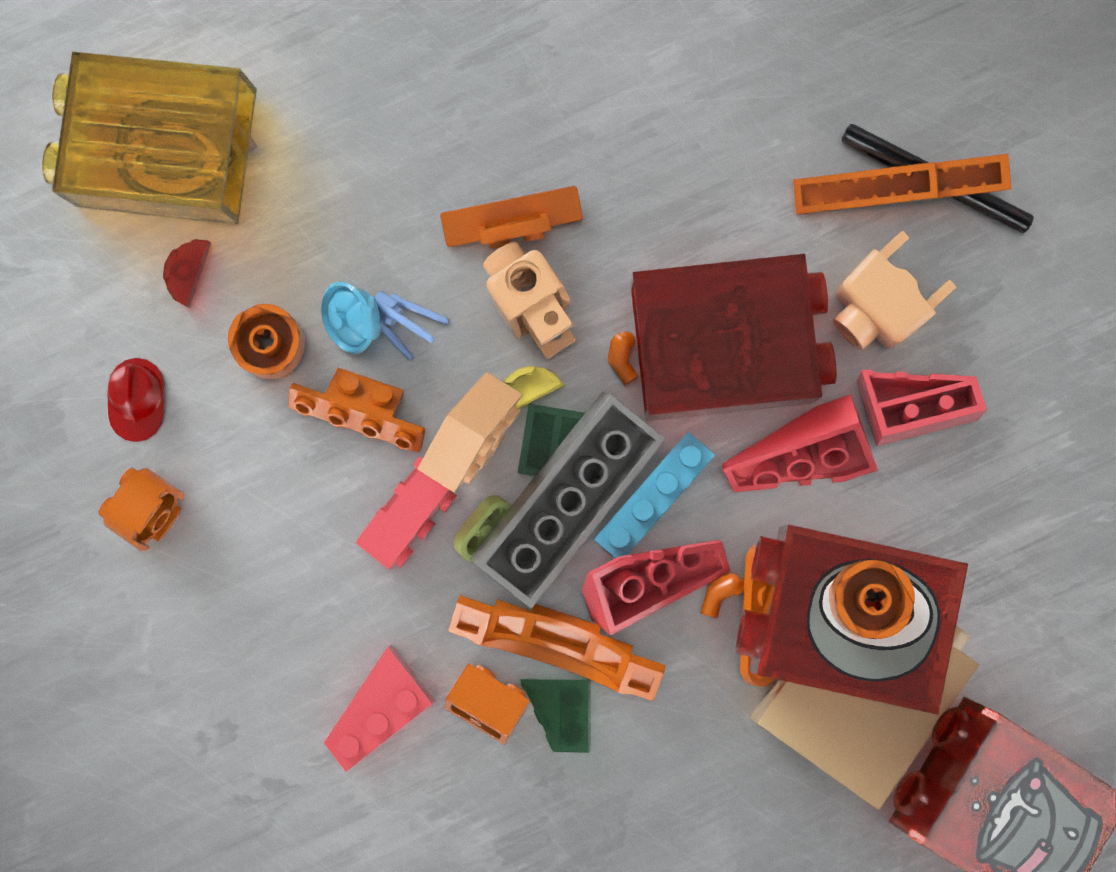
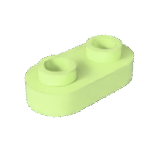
[453,495,511,561]

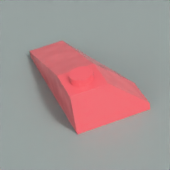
[722,394,878,492]
[582,540,730,635]

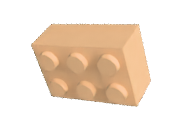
[418,372,522,493]

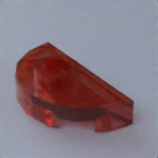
[163,239,211,308]

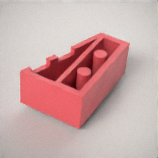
[856,370,987,447]
[355,456,458,569]
[324,645,435,772]

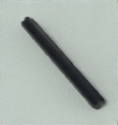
[842,124,1034,233]

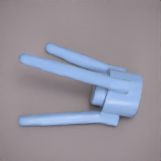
[374,291,449,360]

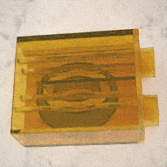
[42,51,257,224]

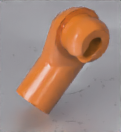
[607,331,639,386]
[700,573,744,618]

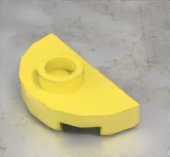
[504,366,565,409]

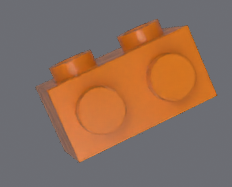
[444,663,530,745]

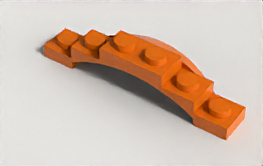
[448,595,666,701]

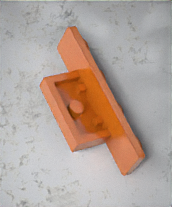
[440,185,583,249]
[288,368,425,452]

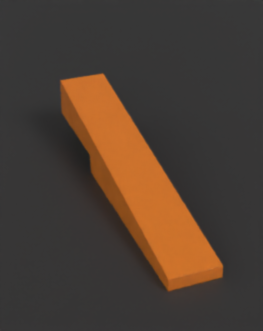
[793,154,1012,214]

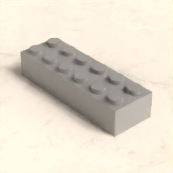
[470,392,665,609]

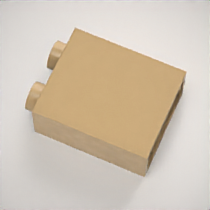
[750,601,980,810]

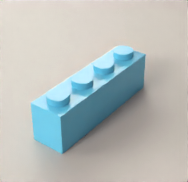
[593,431,715,559]

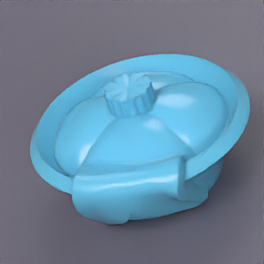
[321,281,381,354]

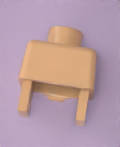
[833,230,956,350]
[483,242,576,360]

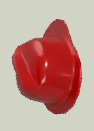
[107,358,164,442]

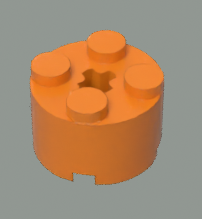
[228,304,306,379]
[98,468,184,551]
[829,560,915,639]

